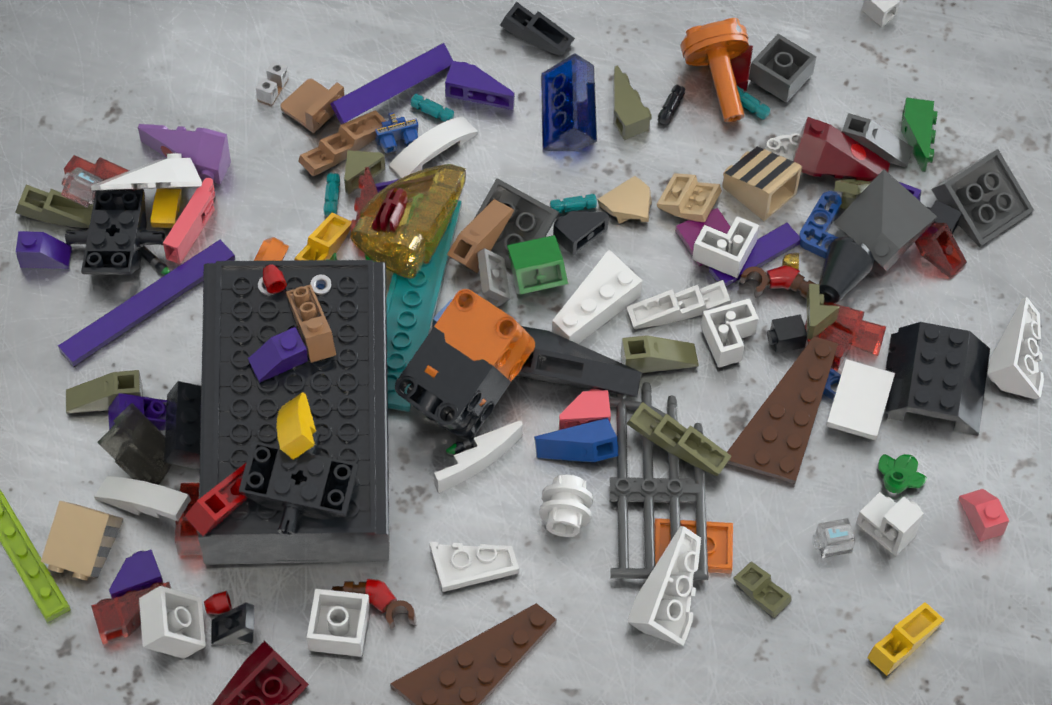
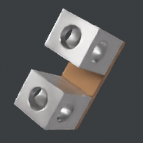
[256,61,289,106]

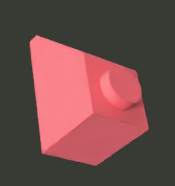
[559,389,611,430]
[959,489,1009,542]

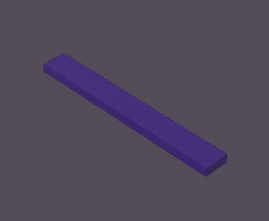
[58,239,236,367]

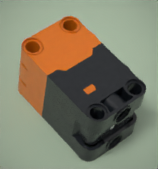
[395,289,535,440]

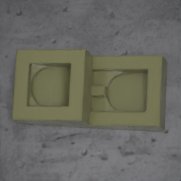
[733,561,792,618]

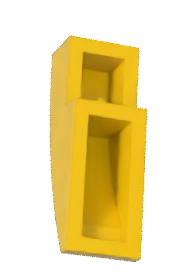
[294,213,353,260]
[277,392,316,460]
[867,602,945,676]

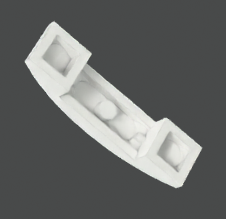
[389,117,478,179]

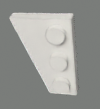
[429,541,519,592]

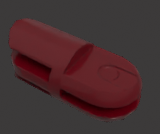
[372,188,407,233]

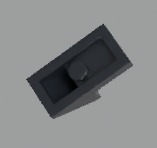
[211,602,255,646]

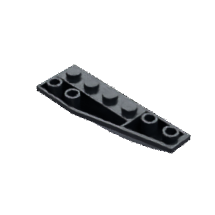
[517,326,642,398]

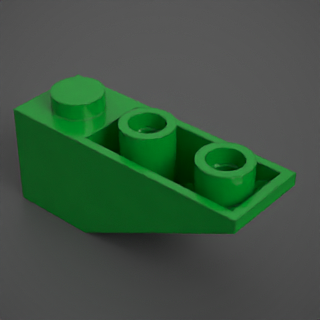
[901,97,938,172]

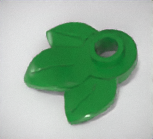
[878,454,927,494]

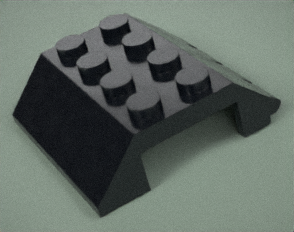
[884,322,990,436]

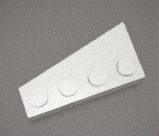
[552,250,643,344]

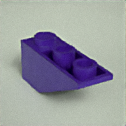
[108,393,167,434]

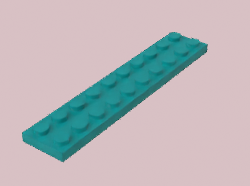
[387,193,462,412]

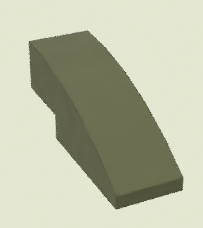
[15,184,93,228]

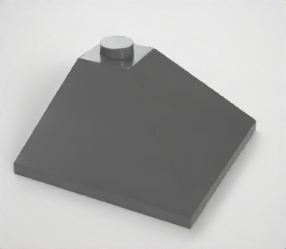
[931,149,1034,247]
[834,169,938,271]
[475,178,559,270]

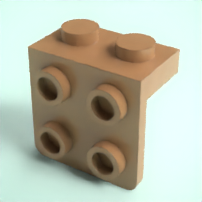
[280,79,345,133]

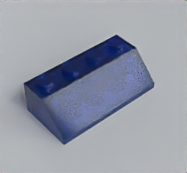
[541,53,597,151]

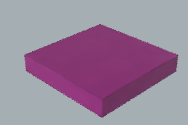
[675,208,731,267]

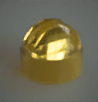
[782,253,799,270]

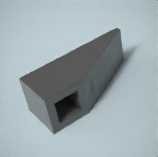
[842,113,913,168]

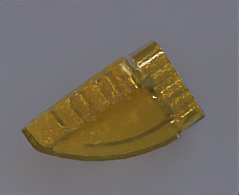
[350,164,466,279]

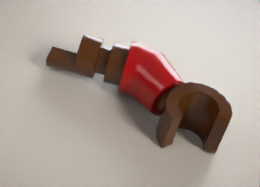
[739,265,816,298]
[332,579,417,630]

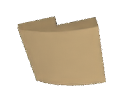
[657,173,722,222]

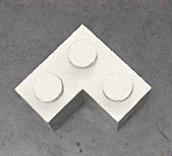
[692,216,759,278]
[701,298,759,368]
[856,492,924,556]

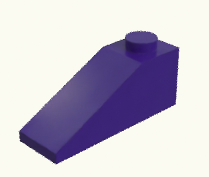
[445,60,515,110]

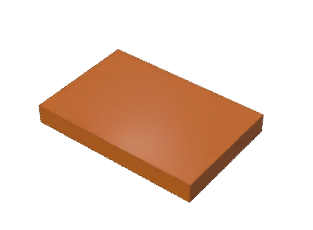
[654,518,733,574]

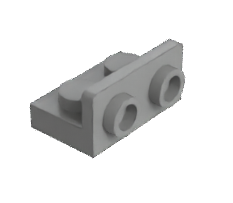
[477,248,510,307]

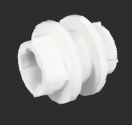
[539,475,593,537]

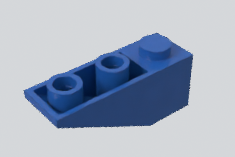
[534,418,618,462]

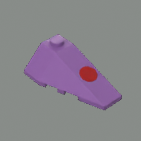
[138,124,231,184]

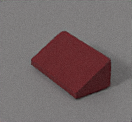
[730,45,753,92]

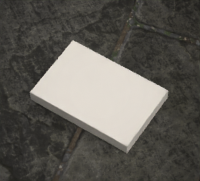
[826,359,895,440]

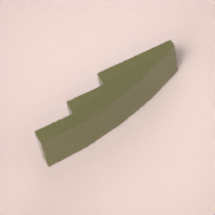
[627,402,731,476]

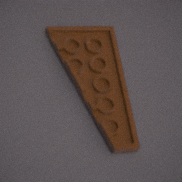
[727,336,838,484]
[390,603,557,705]

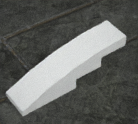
[627,280,732,329]
[434,420,523,493]
[94,476,191,521]

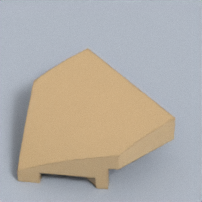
[597,176,652,224]

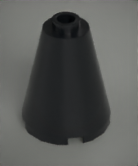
[818,237,874,304]

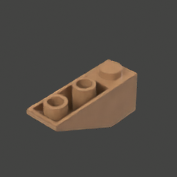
[447,199,514,273]
[286,284,336,363]

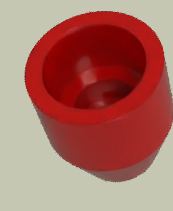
[263,265,287,294]
[204,591,232,615]

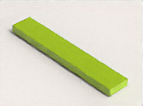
[0,489,71,623]

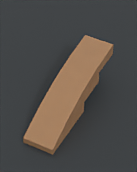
[298,110,386,176]

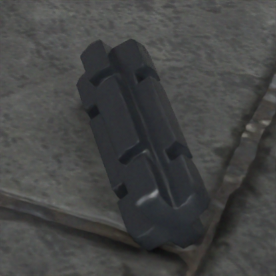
[657,84,685,125]

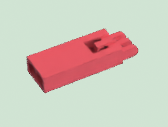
[163,178,215,265]

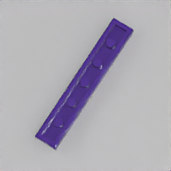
[330,43,453,124]

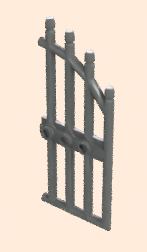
[609,382,708,580]

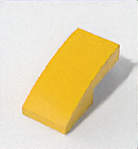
[150,188,182,228]

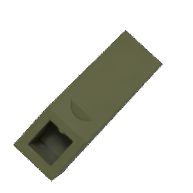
[613,65,652,140]
[620,335,699,373]
[66,370,143,414]

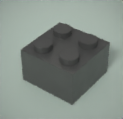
[749,34,817,103]

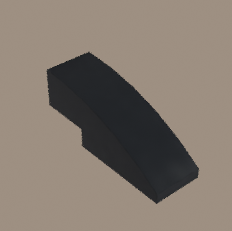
[500,2,575,56]

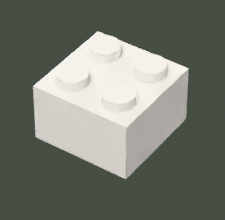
[139,586,206,659]
[307,589,370,657]

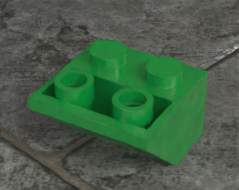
[507,235,568,294]

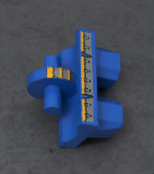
[375,112,419,154]

